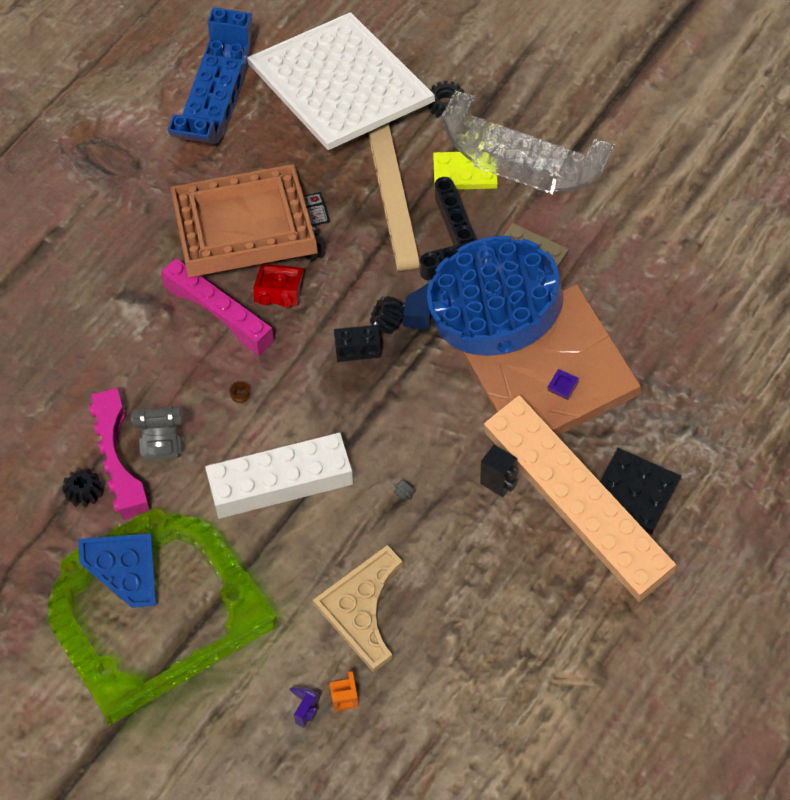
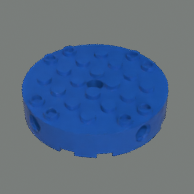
[427,236,563,356]

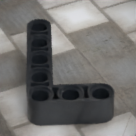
[420,177,477,281]

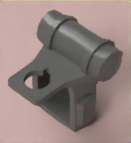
[130,406,184,460]

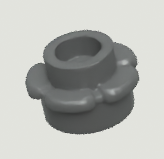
[394,480,415,501]

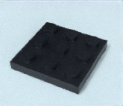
[600,448,682,534]

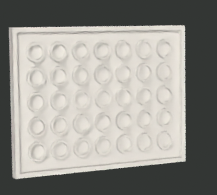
[247,12,435,150]

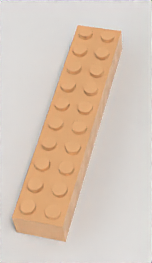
[484,395,676,602]

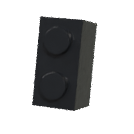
[480,444,519,497]

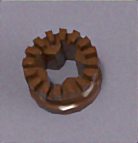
[229,381,250,403]

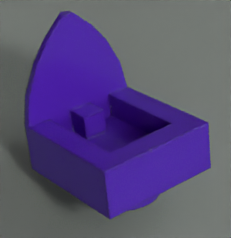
[290,687,320,728]

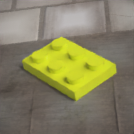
[433,151,498,189]

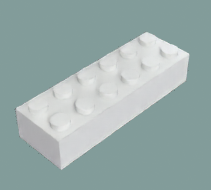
[205,433,353,519]

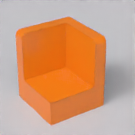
[330,671,358,711]

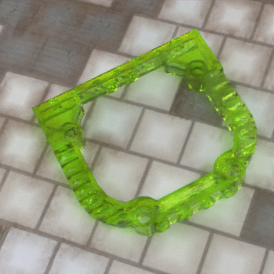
[47,509,278,726]

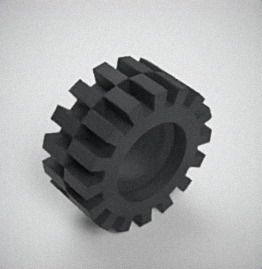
[428,81,465,120]

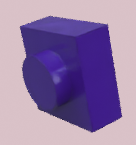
[547,369,579,400]

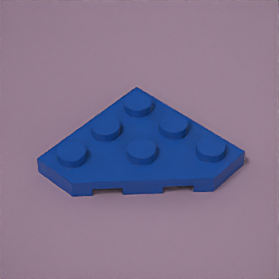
[78,534,156,608]

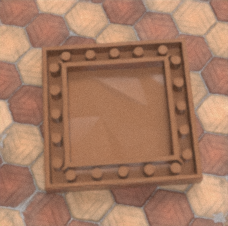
[170,164,317,277]
[460,284,641,436]

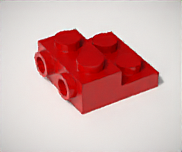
[253,264,304,307]

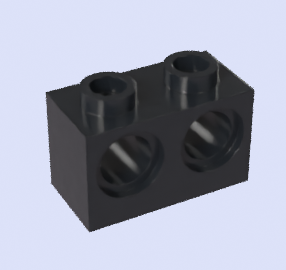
[334,325,381,362]

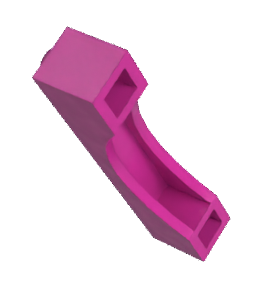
[161,258,274,356]
[89,388,150,520]

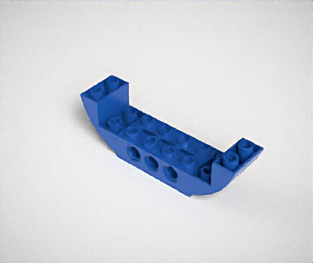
[167,7,252,144]

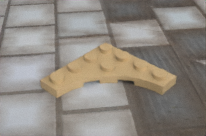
[313,545,403,673]

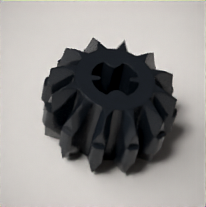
[370,296,404,334]
[62,467,102,508]

